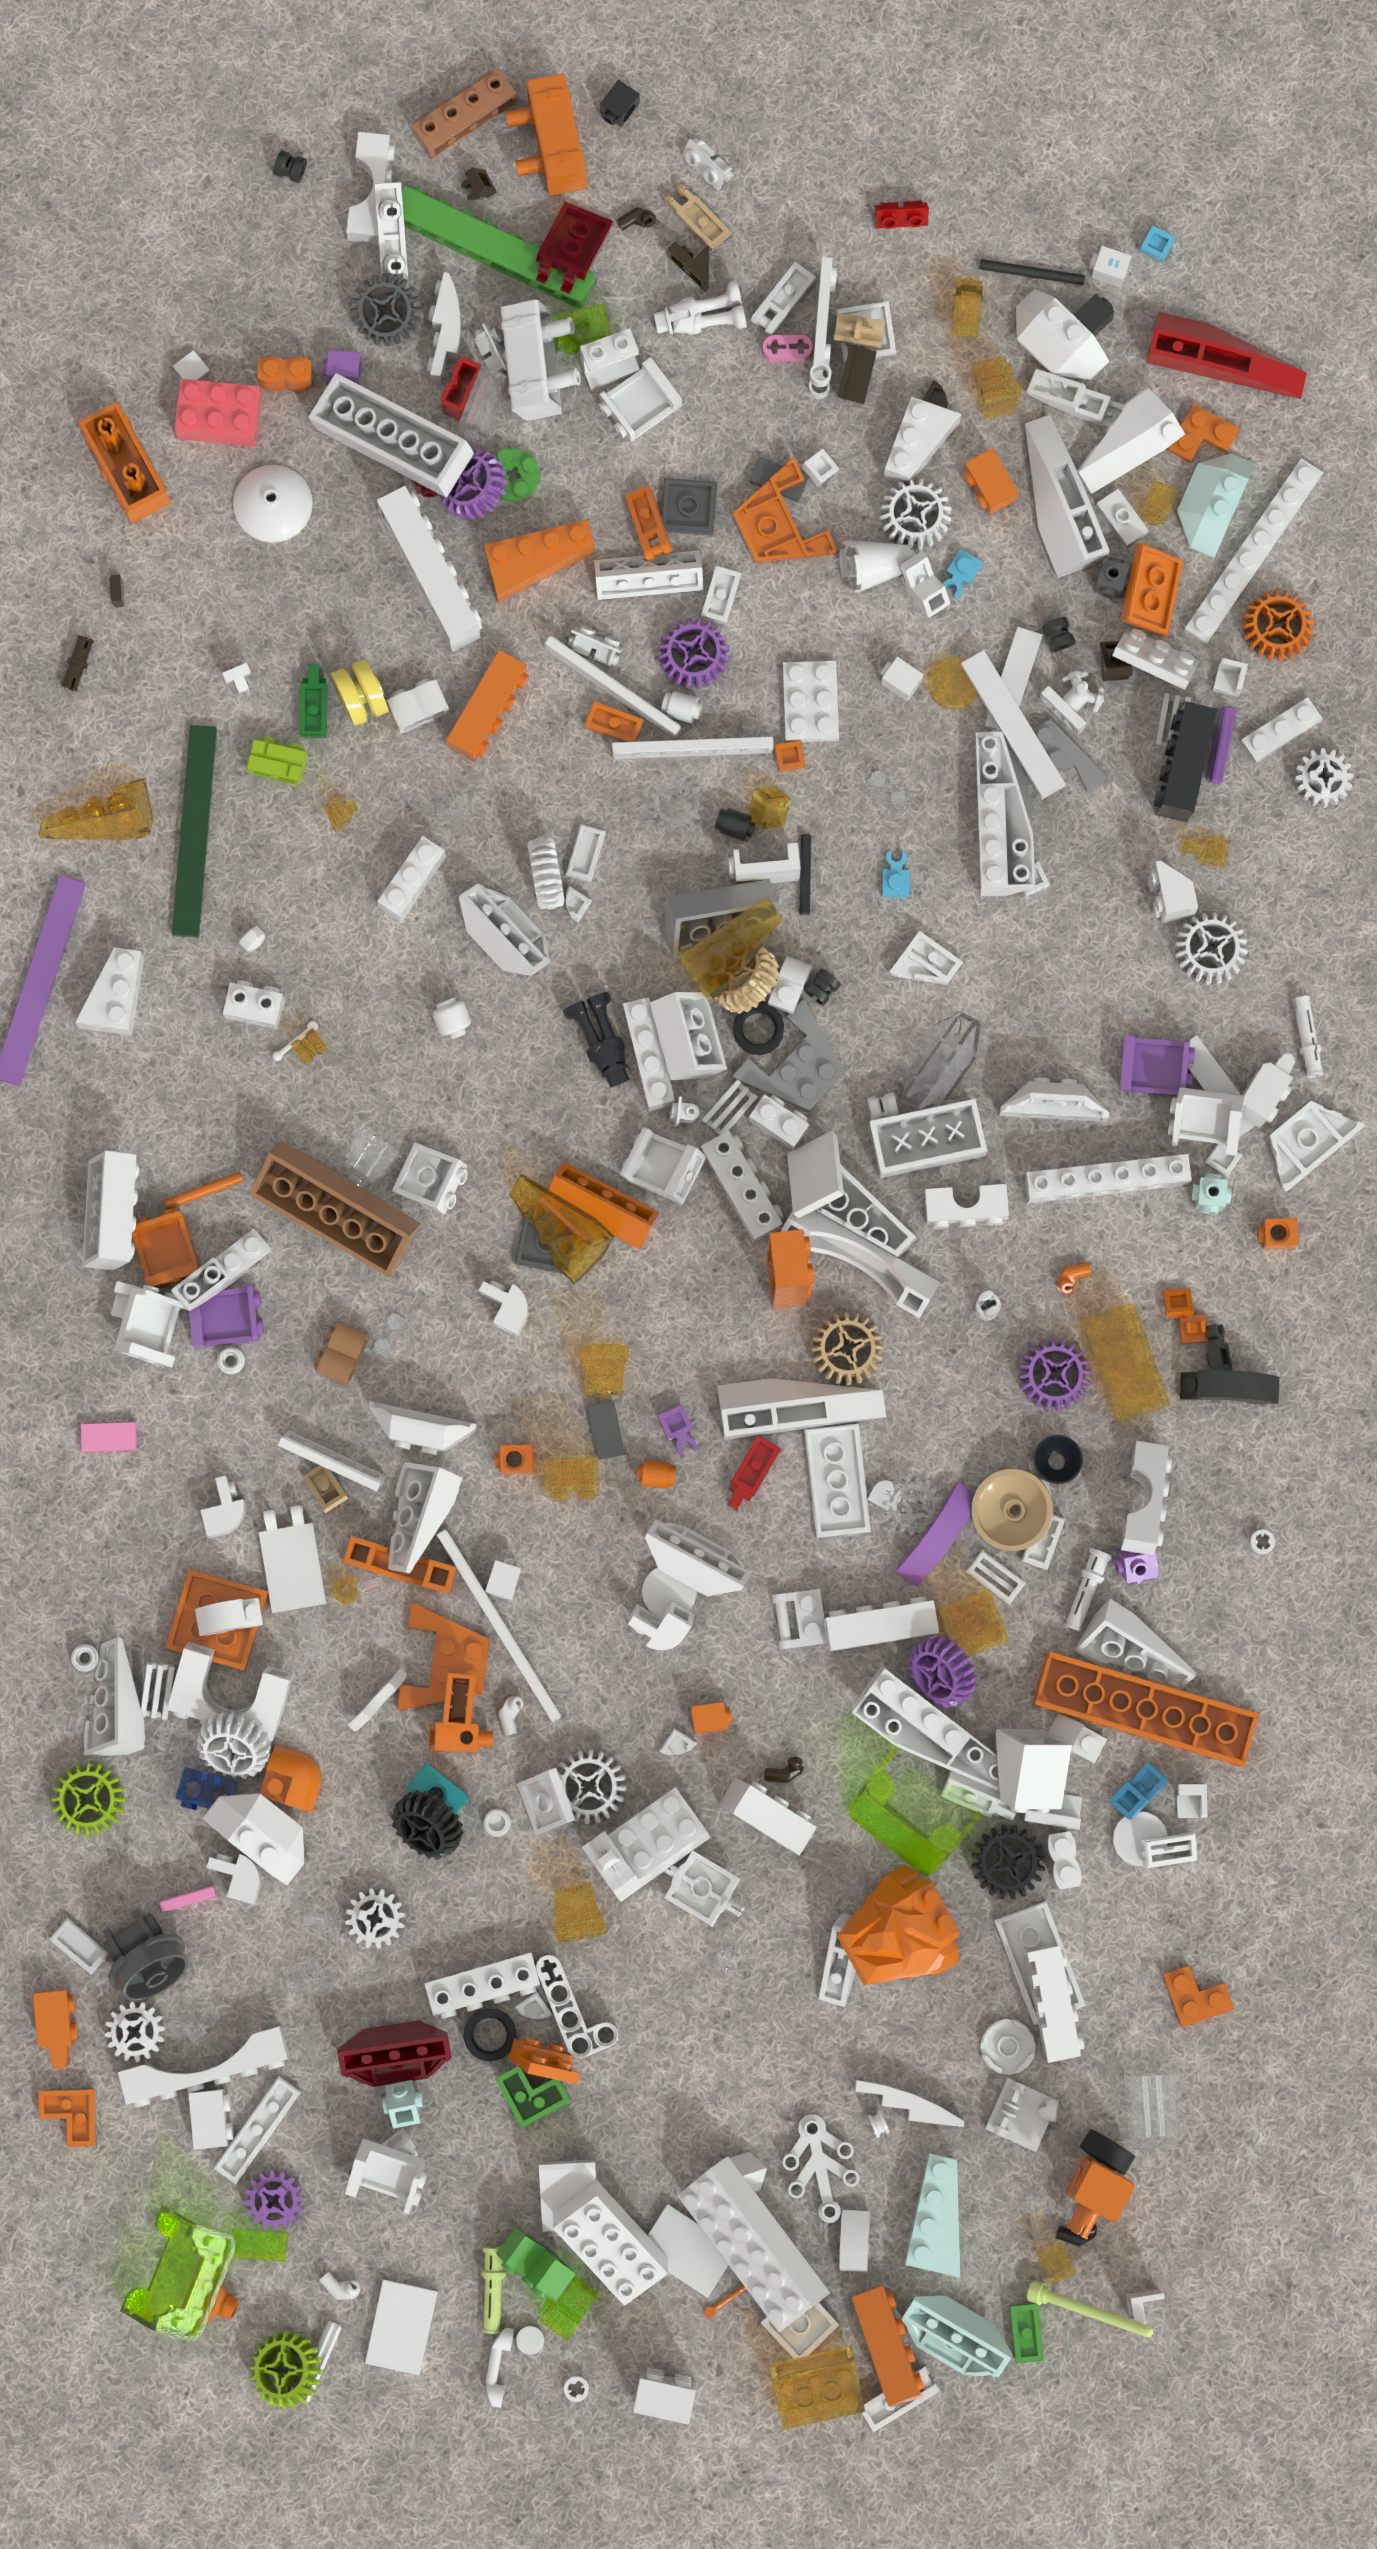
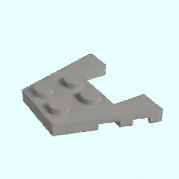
[1005,719,1109,818]
[732,999,846,1112]

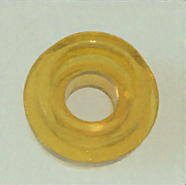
[332,1577,360,1604]

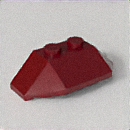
[337,2020,452,2087]

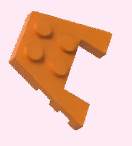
[732,458,838,563]
[397,1603,490,1710]

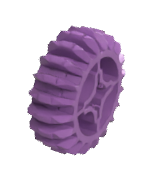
[438,448,508,521]
[658,618,730,690]
[1018,1338,1092,1412]
[907,1634,978,1708]

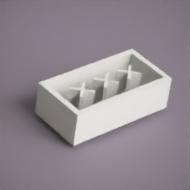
[868,1099,987,1178]
[82,1151,139,1271]
[553,2180,668,2306]

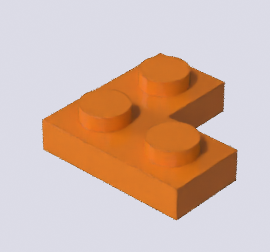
[1167,404,1240,463]
[1162,1965,1234,2027]
[38,2089,96,2147]

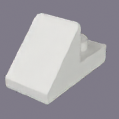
[1048,1713,1107,1764]

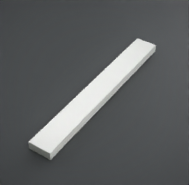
[437,1530,561,1723]

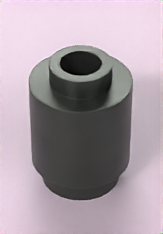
[714,808,756,841]

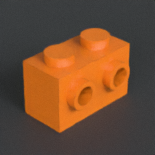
[962,448,1019,516]

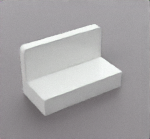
[1023,1794,1082,1830]
[1126,2289,1165,2325]

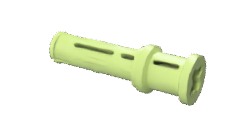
[481,2246,507,2334]

